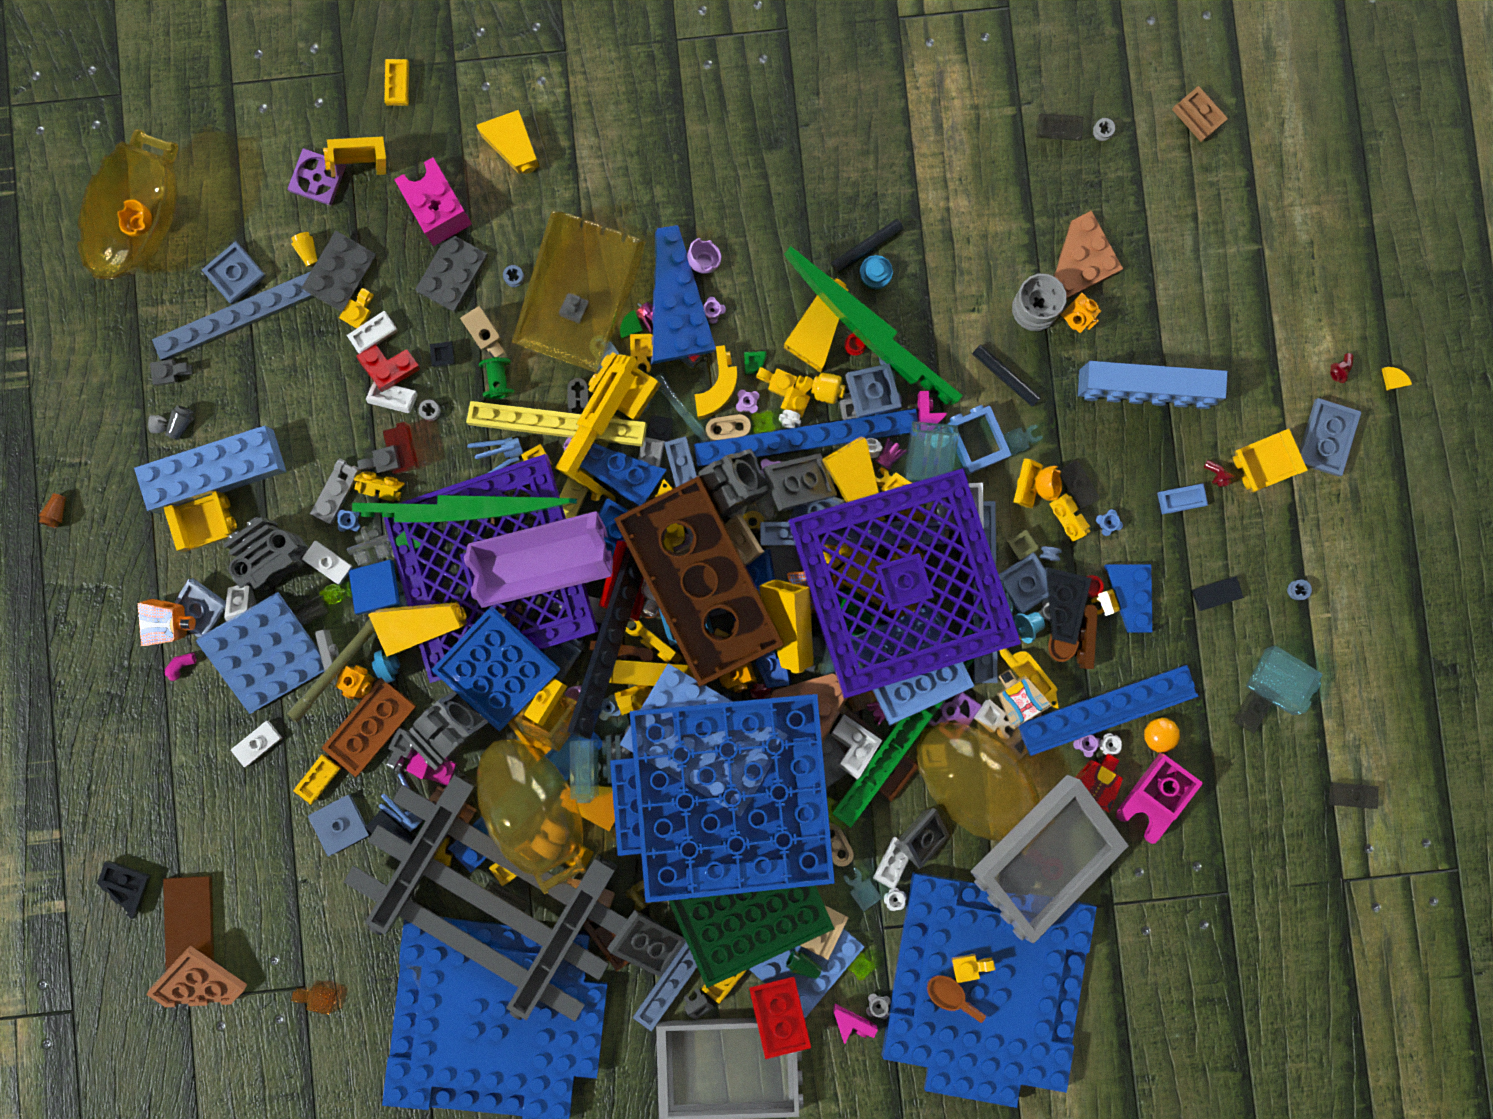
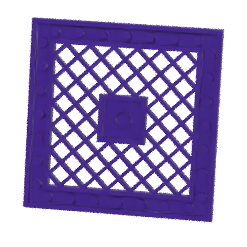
[383,454,599,683]
[788,468,1021,699]

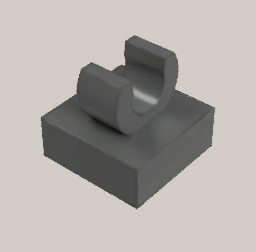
[559,293,589,324]
[684,988,714,1020]

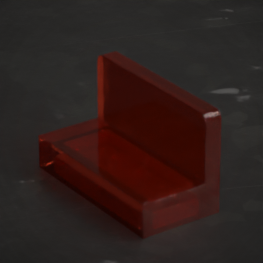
[383,422,419,474]

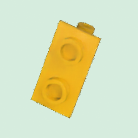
[354,471,405,502]
[1049,493,1091,542]

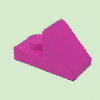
[917,391,947,439]
[406,750,457,785]
[833,1004,878,1044]

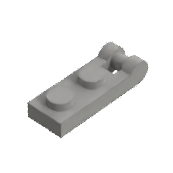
[310,458,361,525]

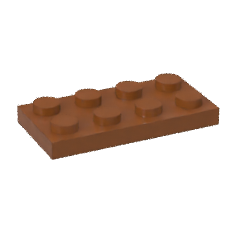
[322,678,417,777]

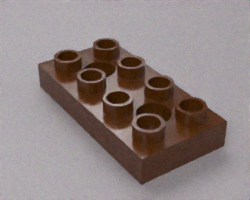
[614,476,784,687]

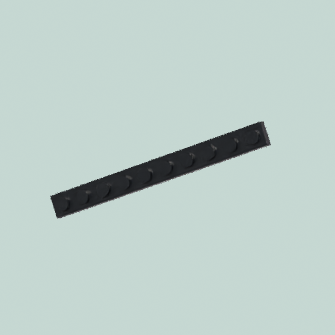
[567,546,643,740]

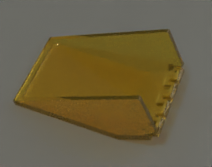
[512,211,646,373]

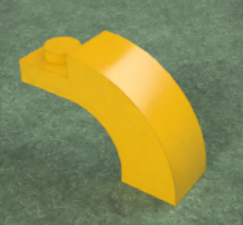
[695,345,737,420]

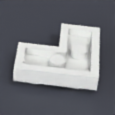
[831,715,882,779]

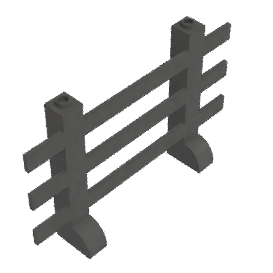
[344,773,628,1021]

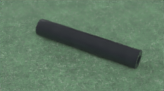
[830,218,904,274]
[972,344,1041,407]

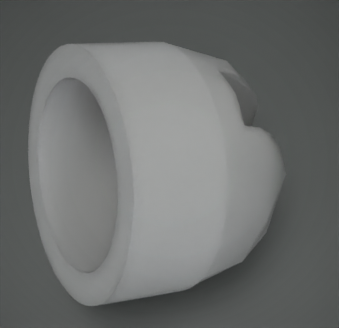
[148,415,167,433]

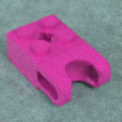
[394,157,472,246]
[1115,753,1203,844]

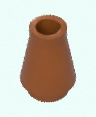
[39,493,66,528]

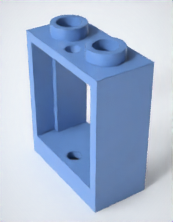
[945,405,1011,475]

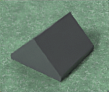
[894,808,950,869]

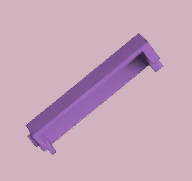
[464,511,613,608]

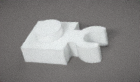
[974,700,1015,739]

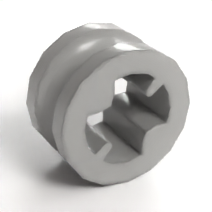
[1093,118,1115,141]
[419,400,441,421]

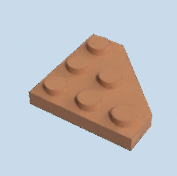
[1053,211,1123,299]
[770,673,847,744]
[146,946,247,1007]

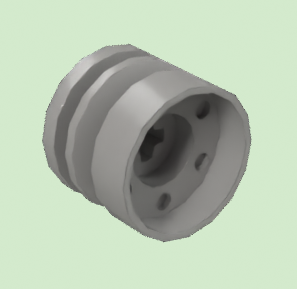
[1012,274,1066,331]

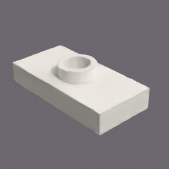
[347,311,398,354]
[366,382,418,414]
[302,541,353,585]
[231,721,282,768]
[873,837,909,889]

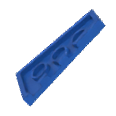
[579,443,666,506]

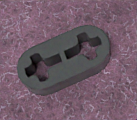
[568,378,589,414]

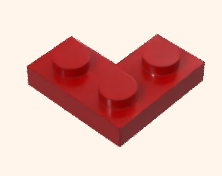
[356,344,420,393]

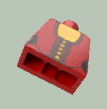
[1075,754,1123,813]

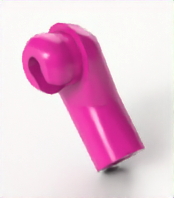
[165,653,196,681]

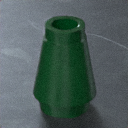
[786,950,822,979]

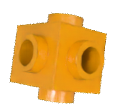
[1061,293,1101,333]
[719,661,757,693]
[335,665,376,700]

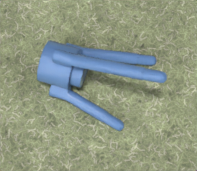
[467,437,523,473]
[379,773,423,832]

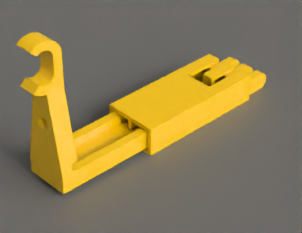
[555,354,636,502]

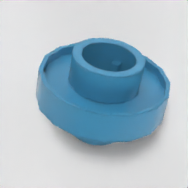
[859,255,893,290]
[372,649,400,683]

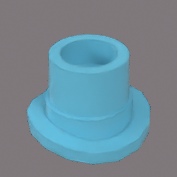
[1013,612,1045,644]

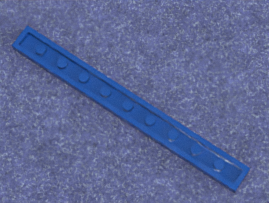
[694,409,920,467]

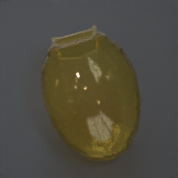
[77,129,178,279]
[916,722,1055,855]
[475,739,586,894]

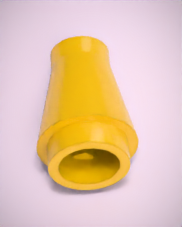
[291,232,318,267]

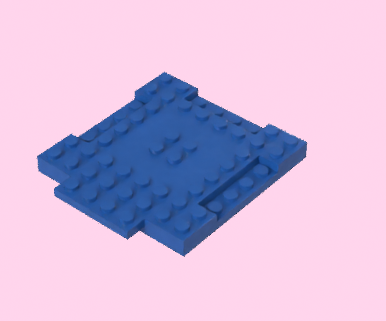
[610,694,834,903]
[881,871,1097,1108]
[382,917,608,1119]

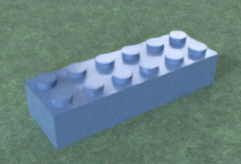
[1078,361,1227,409]
[134,426,286,514]

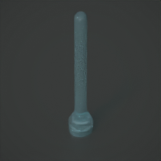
[654,372,712,443]

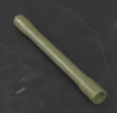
[286,618,376,723]

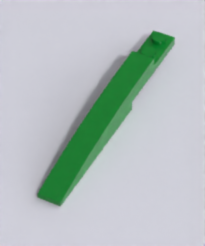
[784,246,963,405]
[352,495,577,523]
[832,629,976,828]

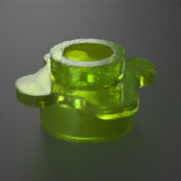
[751,410,775,434]
[319,584,346,604]
[847,952,875,981]

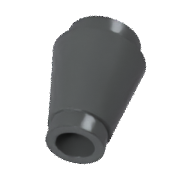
[165,405,194,440]

